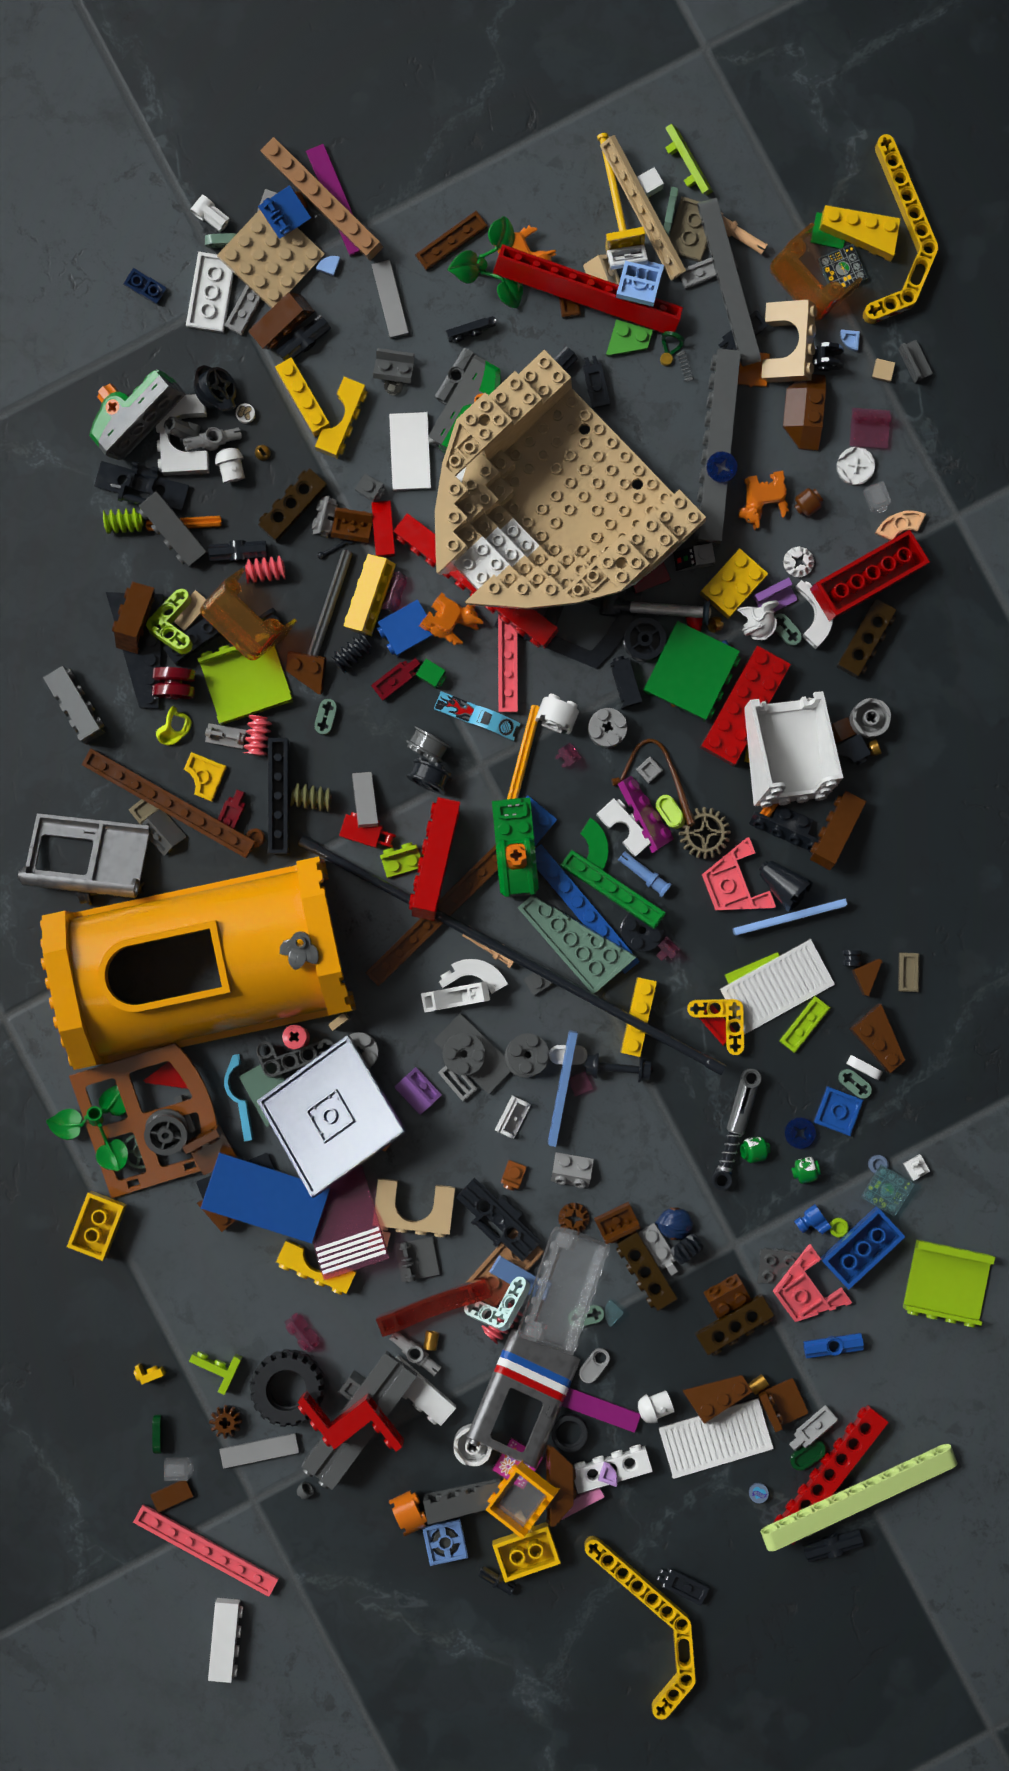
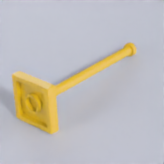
[597,133,645,254]

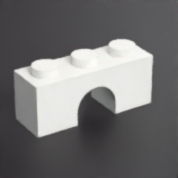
[596,798,650,857]

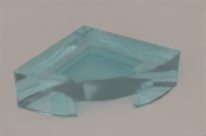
[605,1299,624,1327]

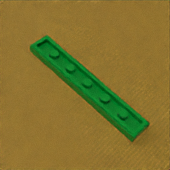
[561,850,666,930]

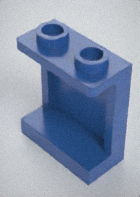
[377,599,434,657]

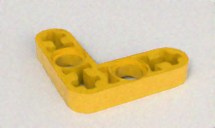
[687,999,744,1055]

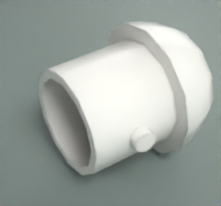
[215,448,245,483]
[638,1390,674,1423]

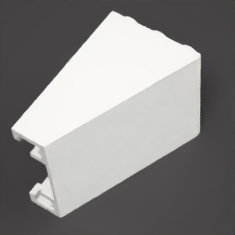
[744,691,843,808]

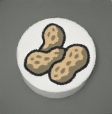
[236,403,255,424]

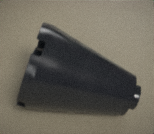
[759,861,813,912]

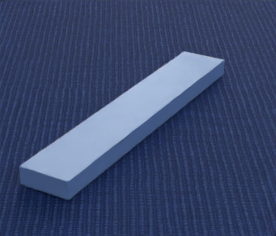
[732,898,847,936]

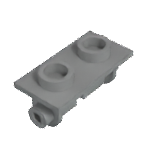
[312,496,338,537]
[205,723,246,749]

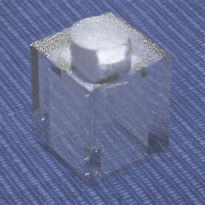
[863,481,892,513]
[164,1458,193,1481]

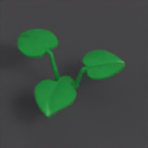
[447,216,523,308]
[46,1085,128,1172]

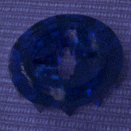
[706,451,737,483]
[785,1118,816,1149]

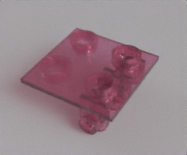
[850,408,891,449]

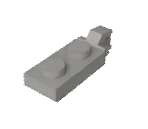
[638,1223,678,1276]
[789,1405,839,1451]

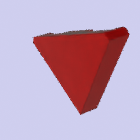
[143,1061,188,1089]

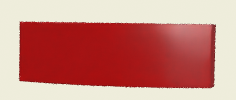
[372,501,395,557]

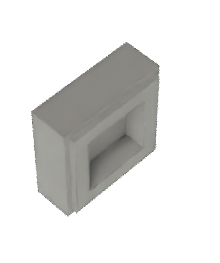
[636,757,663,784]

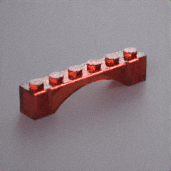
[376,1276,493,1337]

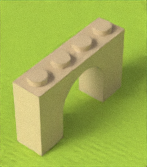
[761,300,817,383]
[373,1178,455,1237]

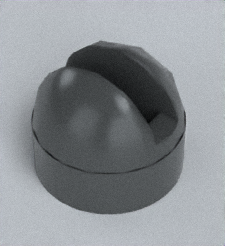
[297,1482,314,1500]

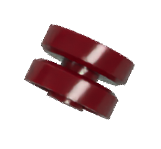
[152,667,195,700]

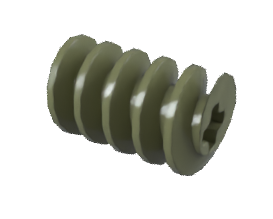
[291,783,332,812]

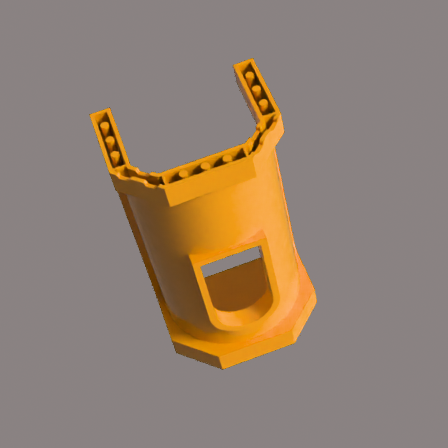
[40,856,356,1070]

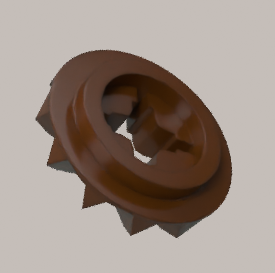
[558,1203,589,1234]

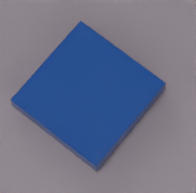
[814,1087,863,1136]

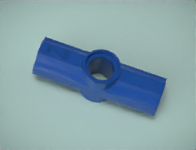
[803,1333,864,1358]

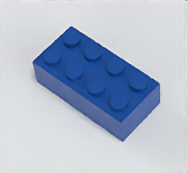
[821,1206,905,1290]

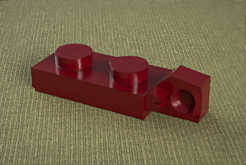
[371,658,421,701]
[217,789,246,829]

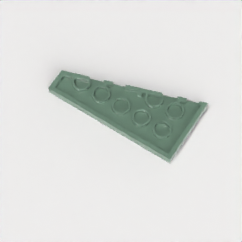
[518,895,637,994]

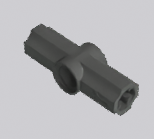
[434,348,476,405]

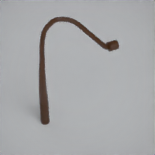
[611,739,695,826]

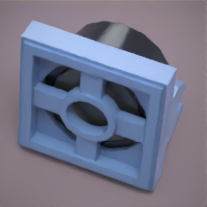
[422,1518,468,1566]

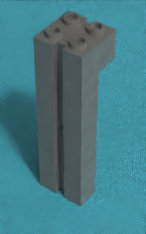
[301,1350,417,1490]

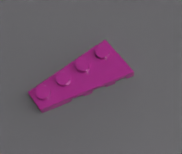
[618,776,674,853]

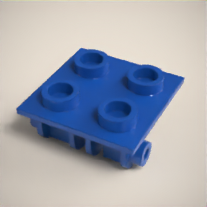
[258,185,311,239]

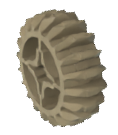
[679,807,731,859]

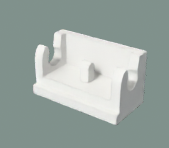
[495,1095,531,1139]

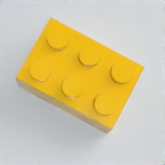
[700,548,768,619]
[67,1191,127,1261]
[492,1522,560,1583]

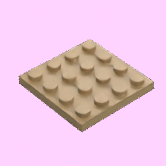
[217,210,325,308]

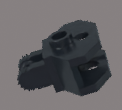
[812,342,844,371]

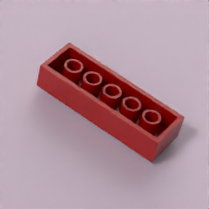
[810,530,930,622]
[700,646,791,766]
[409,797,460,921]

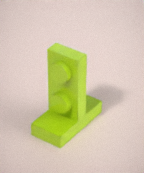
[189,1351,242,1395]

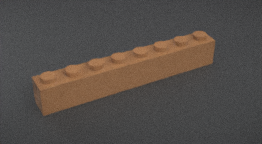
[260,137,383,261]

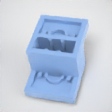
[616,261,664,306]

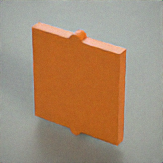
[738,353,770,388]

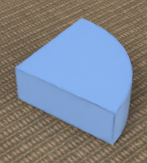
[316,256,340,276]
[840,329,860,352]

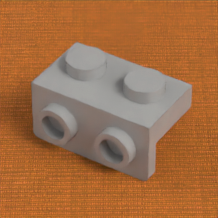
[551,1152,594,1188]

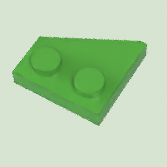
[606,319,653,357]

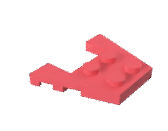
[702,837,776,910]
[773,1244,852,1322]

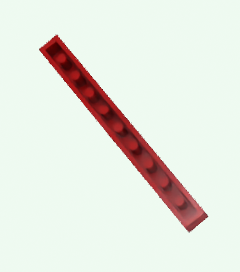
[493,244,683,333]
[393,513,559,649]

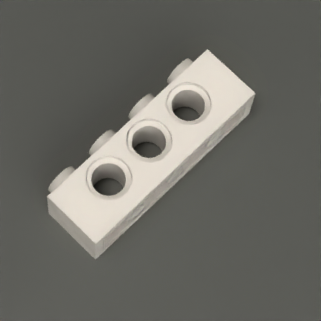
[573,1444,653,1494]

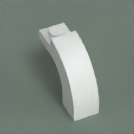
[794,580,833,649]
[439,959,508,994]
[421,981,490,1012]

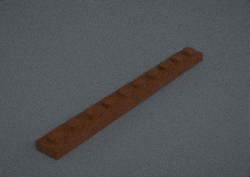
[81,748,256,858]
[365,845,498,986]

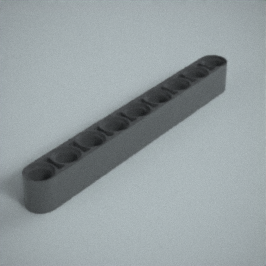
[697,198,761,367]

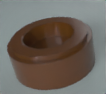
[246,828,265,848]

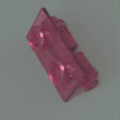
[381,572,407,612]
[284,1312,320,1352]

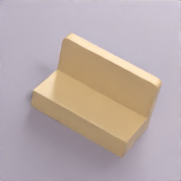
[583,255,620,285]

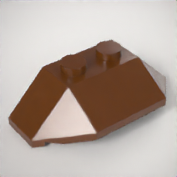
[783,374,826,451]
[546,1444,576,1527]

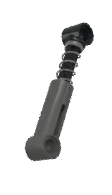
[711,1068,761,1190]

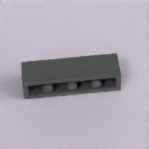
[138,491,206,566]

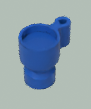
[794,1204,832,1234]

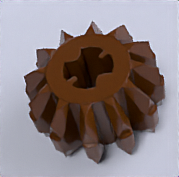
[209,1405,243,1439]

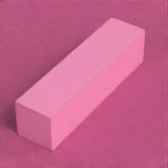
[561,1487,604,1520]

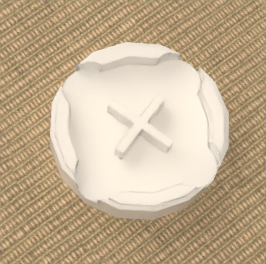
[837,447,875,485]

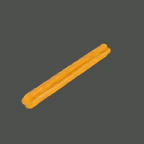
[507,705,540,799]

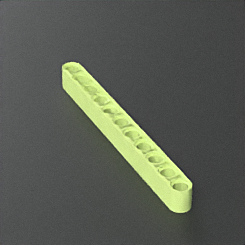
[760,1444,958,1551]

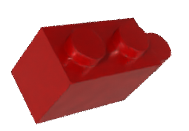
[339,812,396,848]

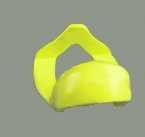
[156,706,192,745]

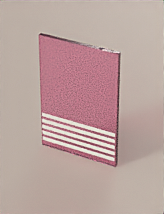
[313,1164,390,1280]

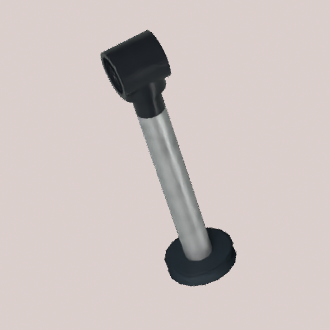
[599,595,711,626]

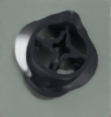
[193,365,237,412]

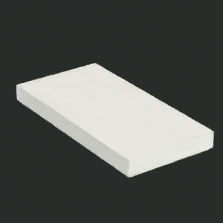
[186,252,234,333]
[389,412,431,491]

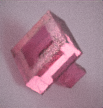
[555,743,582,768]
[656,936,680,961]

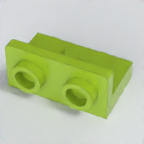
[380,842,421,878]

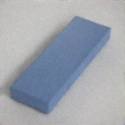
[489,1255,548,1300]

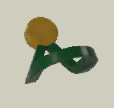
[660,331,685,366]

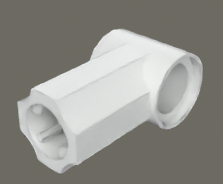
[190,195,230,232]

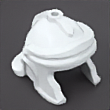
[737,600,779,640]

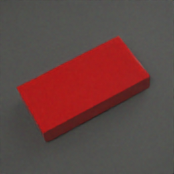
[699,1004,736,1045]

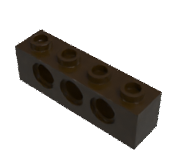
[258,468,328,543]
[836,598,897,678]
[616,1232,677,1311]
[695,1293,774,1356]

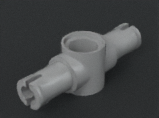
[183,427,242,451]
[389,1330,441,1376]

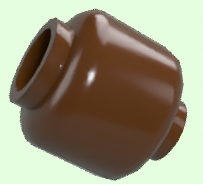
[794,488,824,517]

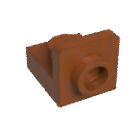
[501,1160,527,1191]

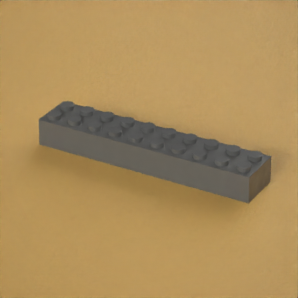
[693,349,741,548]

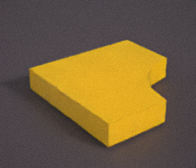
[184,752,227,802]

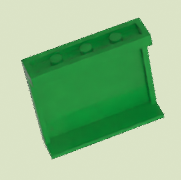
[643,621,741,722]

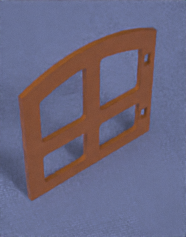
[69,1042,217,1198]

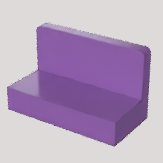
[753,578,797,612]
[395,1067,442,1115]

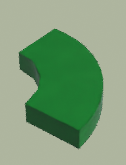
[580,818,608,870]

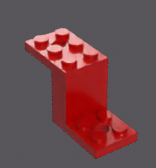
[298,1391,404,1452]

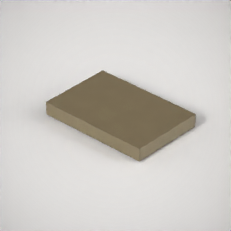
[669,196,707,262]

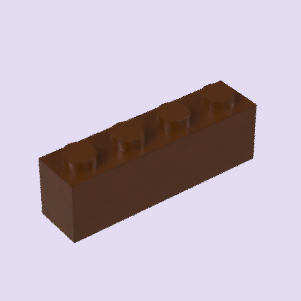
[810,791,866,870]

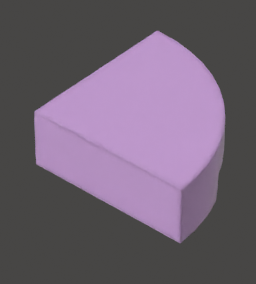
[598,1461,617,1487]

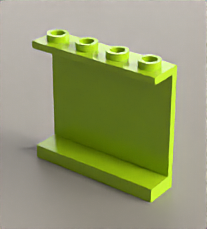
[197,633,293,725]
[903,1239,995,1328]

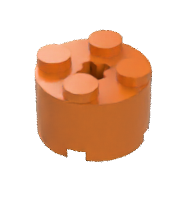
[389,1490,427,1536]

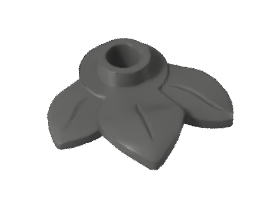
[280,931,319,970]

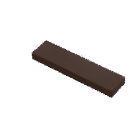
[415,211,487,271]

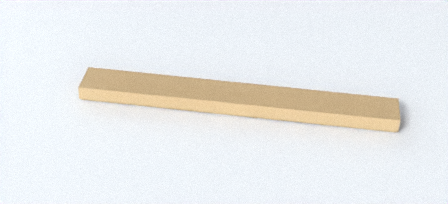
[600,135,686,281]

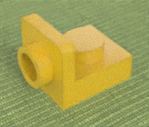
[134,1363,166,1384]

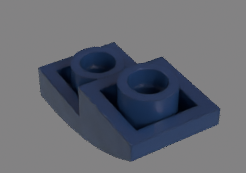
[123,268,166,304]

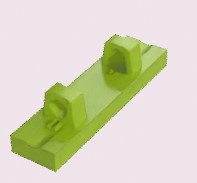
[665,124,713,196]

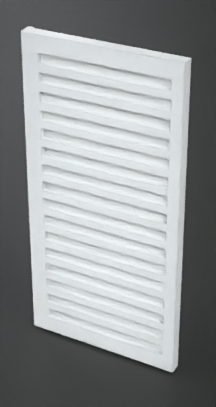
[720,939,835,1034]
[659,1398,774,1479]

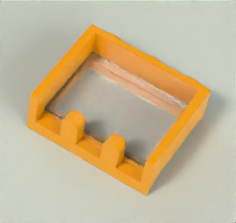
[486,1460,560,1539]

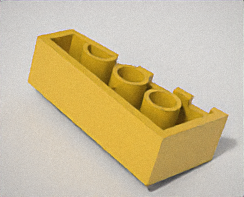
[820,205,901,262]

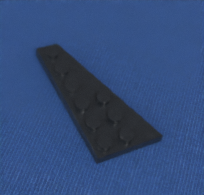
[106,592,164,709]

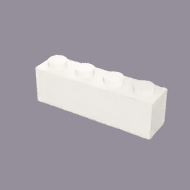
[396,1355,456,1426]
[208,1598,243,1683]

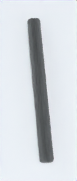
[308,550,352,656]

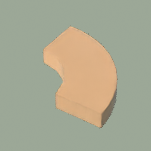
[875,511,926,540]

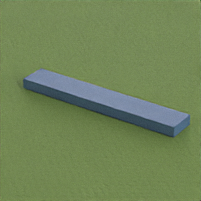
[548,1030,578,1147]

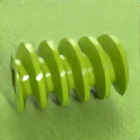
[103,508,144,534]

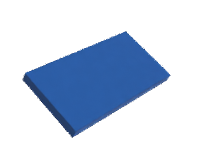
[201,1152,330,1244]

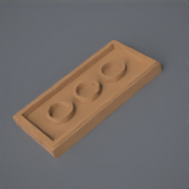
[465,1228,545,1308]

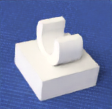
[903,1154,930,1181]

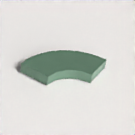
[663,187,679,237]

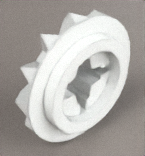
[783,546,814,577]

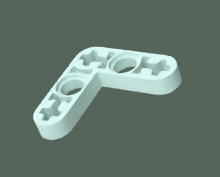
[464,1277,530,1331]

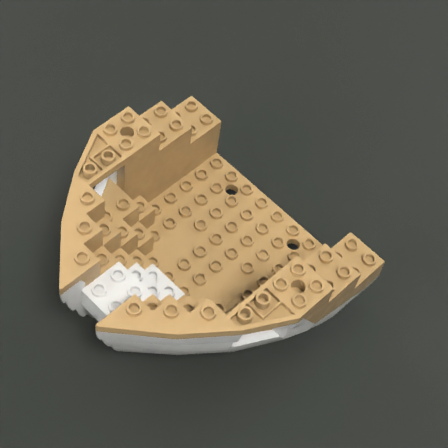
[435,350,706,609]

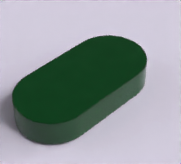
[152,1415,163,1454]
[790,1439,826,1471]

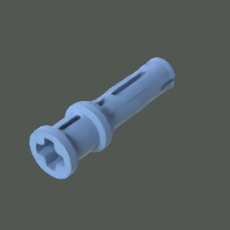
[618,851,672,898]

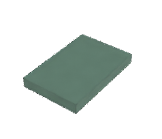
[239,1063,285,1127]

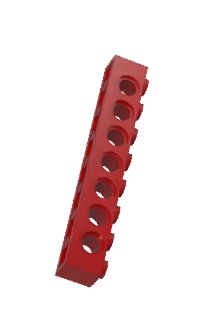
[773,1405,889,1545]

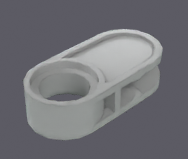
[579,1348,610,1383]

